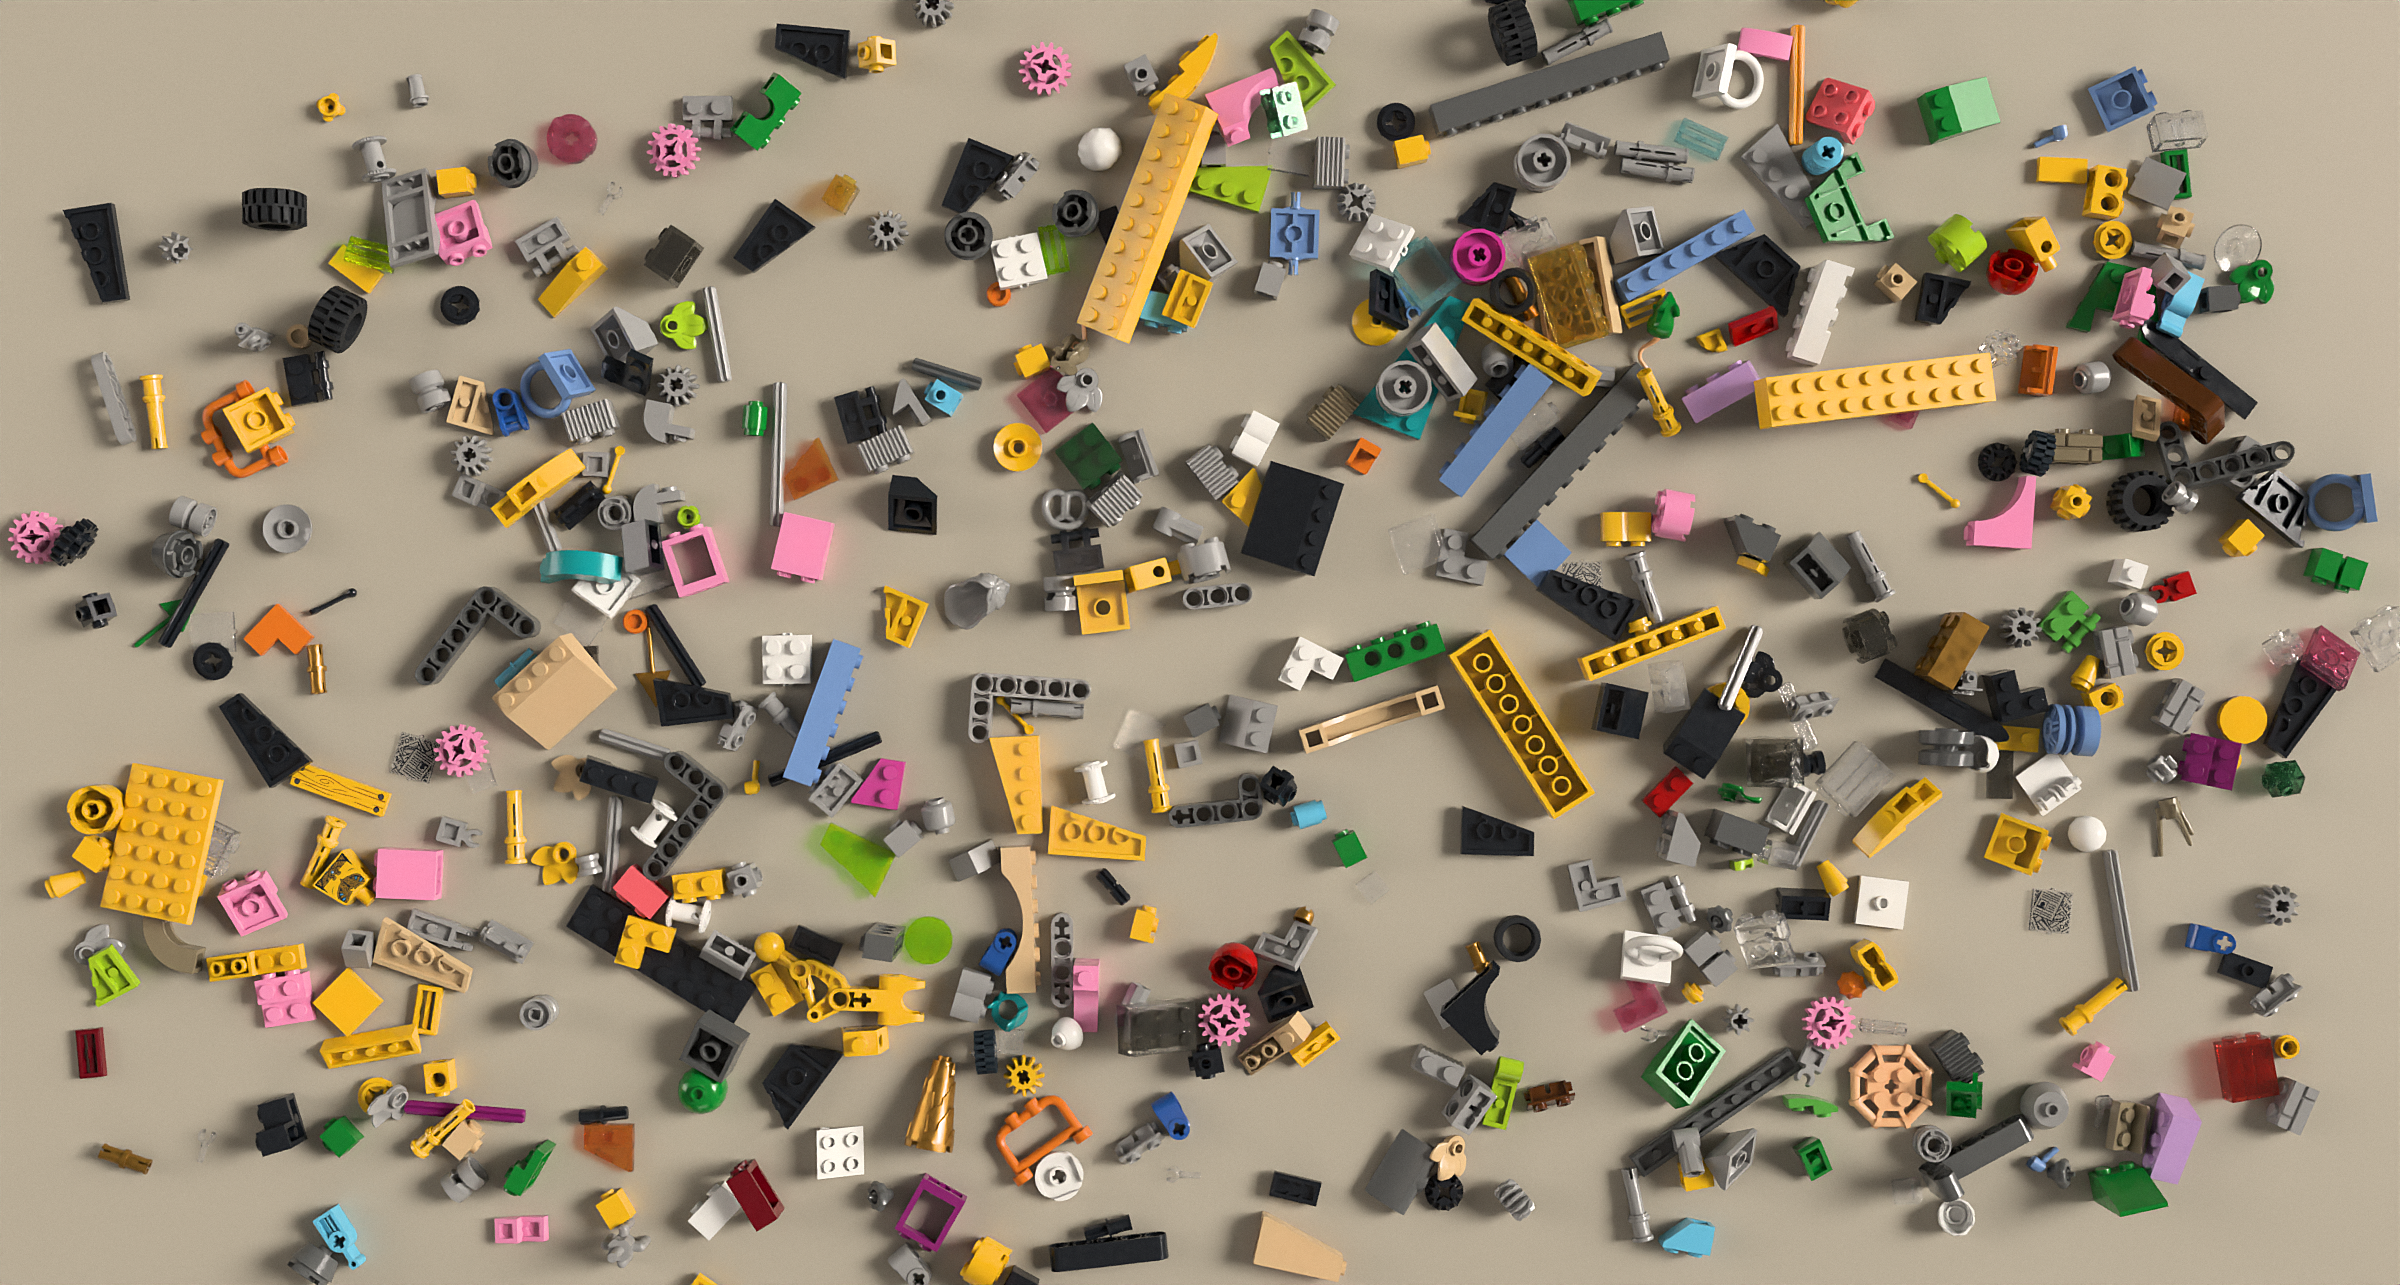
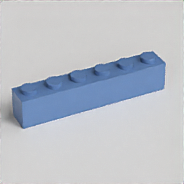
[1614,209,1756,305]
[1439,364,1553,498]
[783,639,863,787]

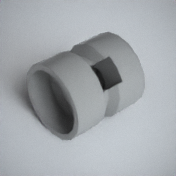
[1297,9,1340,55]
[409,370,452,413]
[169,496,217,537]
[1043,576,1076,612]
[520,994,559,1030]
[440,1157,489,1203]

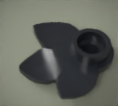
[1741,651,1783,698]

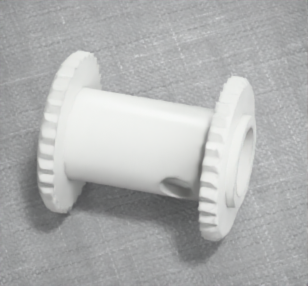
[1074,760,1115,805]
[631,799,680,848]
[665,894,711,934]

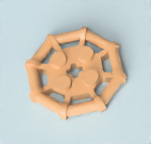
[1848,1044,1934,1129]

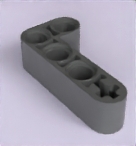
[1169,773,1263,828]

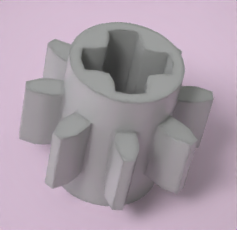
[158,232,193,264]
[2146,754,2178,784]
[1721,1004,1754,1036]

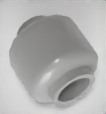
[1481,342,1514,378]
[2072,361,2111,394]
[2119,592,2158,627]
[921,797,956,835]

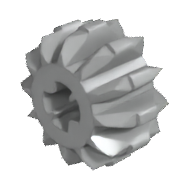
[912,0,954,28]
[867,210,909,252]
[657,365,700,407]
[450,435,493,476]
[1998,607,2042,648]
[2255,884,2300,926]
[1494,1179,1535,1221]

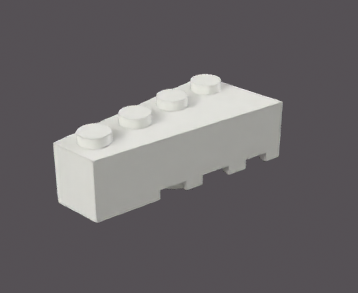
[1785,260,1855,367]

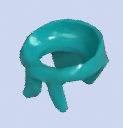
[987,991,1029,1032]

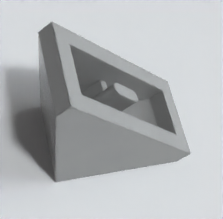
[948,839,1001,882]

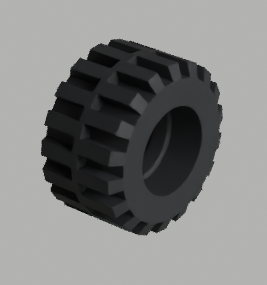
[1488,0,1538,66]
[242,188,307,231]
[308,286,367,354]
[2106,470,2175,532]

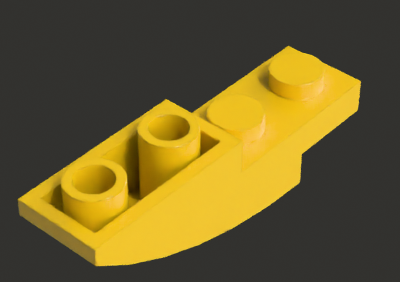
[1148,33,1218,116]
[490,449,586,528]
[1852,777,1942,858]
[206,943,307,982]

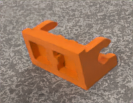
[2018,344,2059,397]

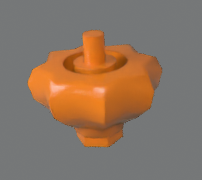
[1836,970,1867,1000]

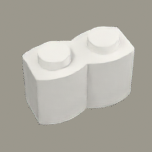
[1229,411,1280,468]

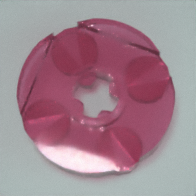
[547,114,597,164]

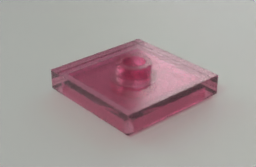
[1017,368,1075,434]

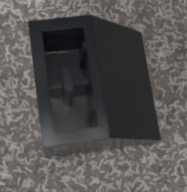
[1591,682,1649,739]

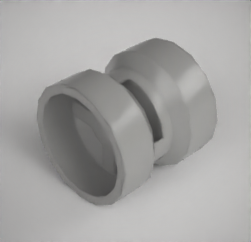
[2162,481,2198,514]

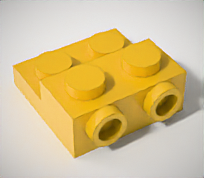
[222,387,296,454]
[1983,813,2052,876]

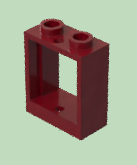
[726,1159,785,1232]

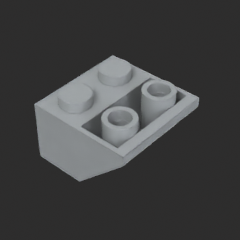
[1655,809,1701,867]

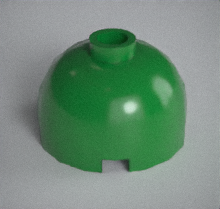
[678,1067,728,1114]

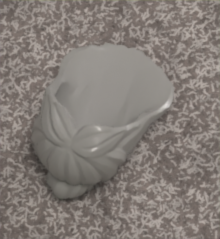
[944,573,1010,630]

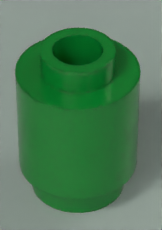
[742,401,768,436]

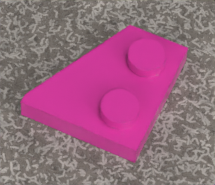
[851,758,906,810]

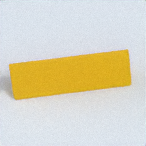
[320,1024,421,1069]

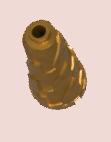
[904,1055,956,1153]

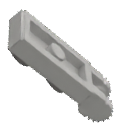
[406,908,478,951]

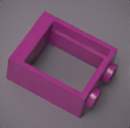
[894,1173,967,1252]

